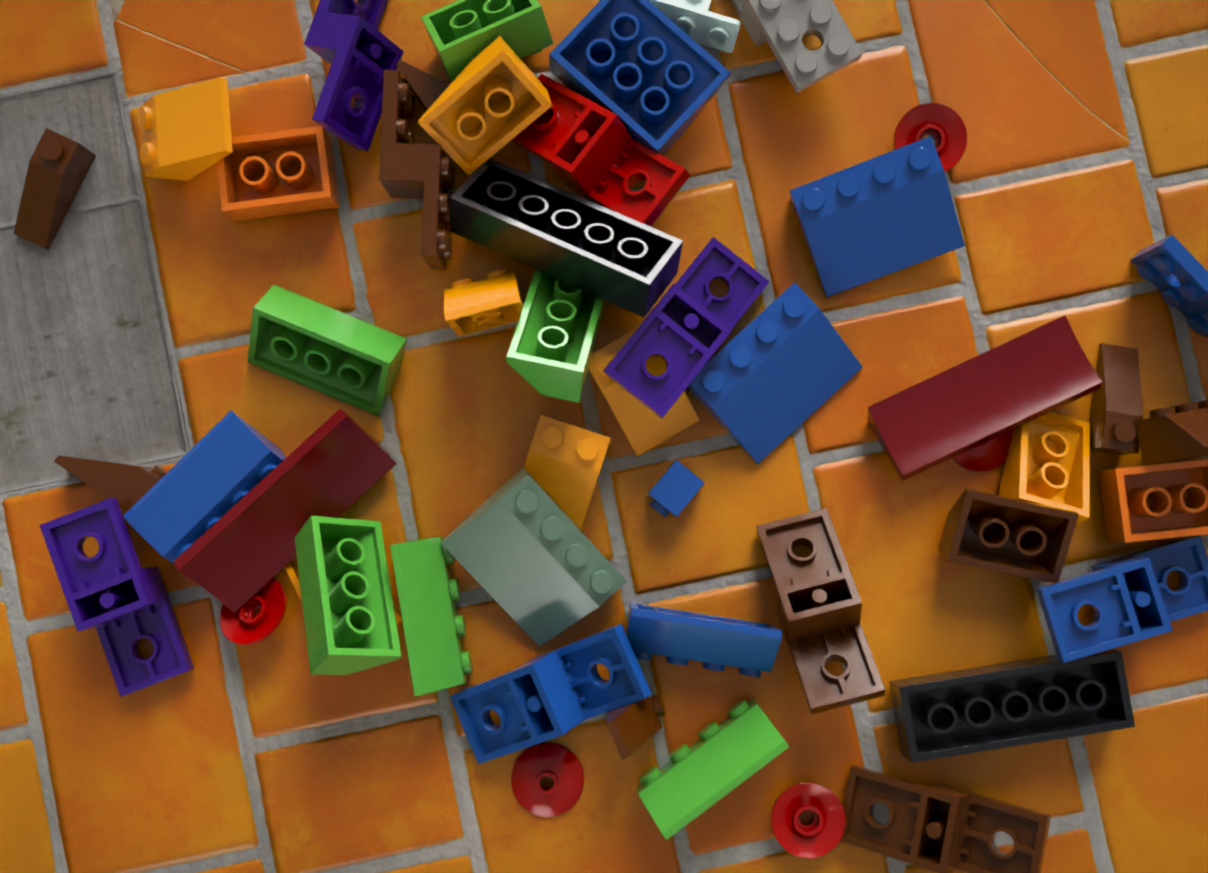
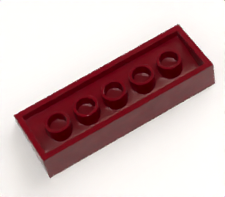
[868,315,1103,481]
[173,408,397,613]

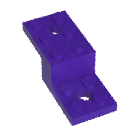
[304,0,404,151]
[603,237,770,419]
[40,498,194,697]

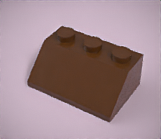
[1135,400,1208,465]
[939,489,1079,583]

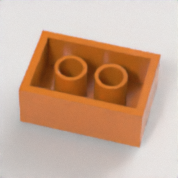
[216,125,340,221]
[1098,459,1208,543]

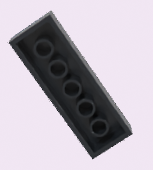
[450,158,683,318]
[889,649,1135,762]

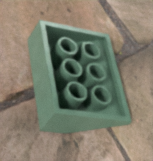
[441,468,627,647]

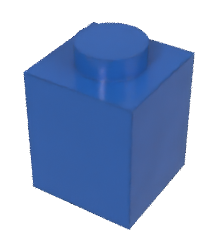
[647,460,704,518]

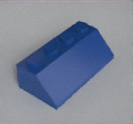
[123,410,286,565]
[625,603,783,677]

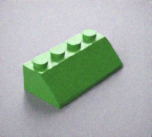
[506,269,607,403]
[247,285,407,416]
[295,516,401,675]
[390,536,473,696]
[637,699,789,840]

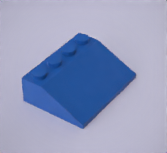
[549,0,730,156]
[790,136,965,298]
[687,282,863,464]

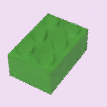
[421,0,554,83]

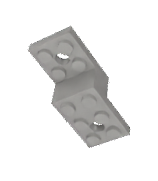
[730,0,863,93]

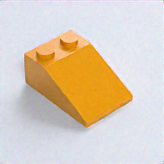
[418,36,552,176]
[137,77,233,181]
[444,269,524,337]
[588,328,700,457]
[999,412,1090,529]
[524,415,611,530]

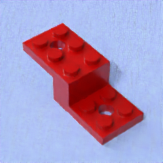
[511,74,690,227]

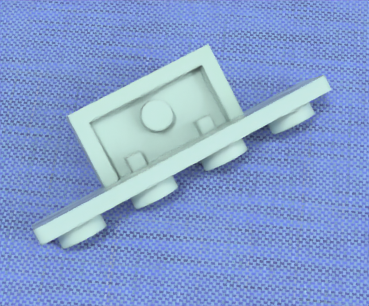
[649,0,741,53]

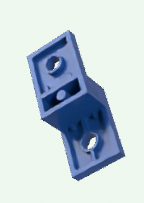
[1131,235,1208,337]
[1036,535,1208,663]
[450,624,652,764]

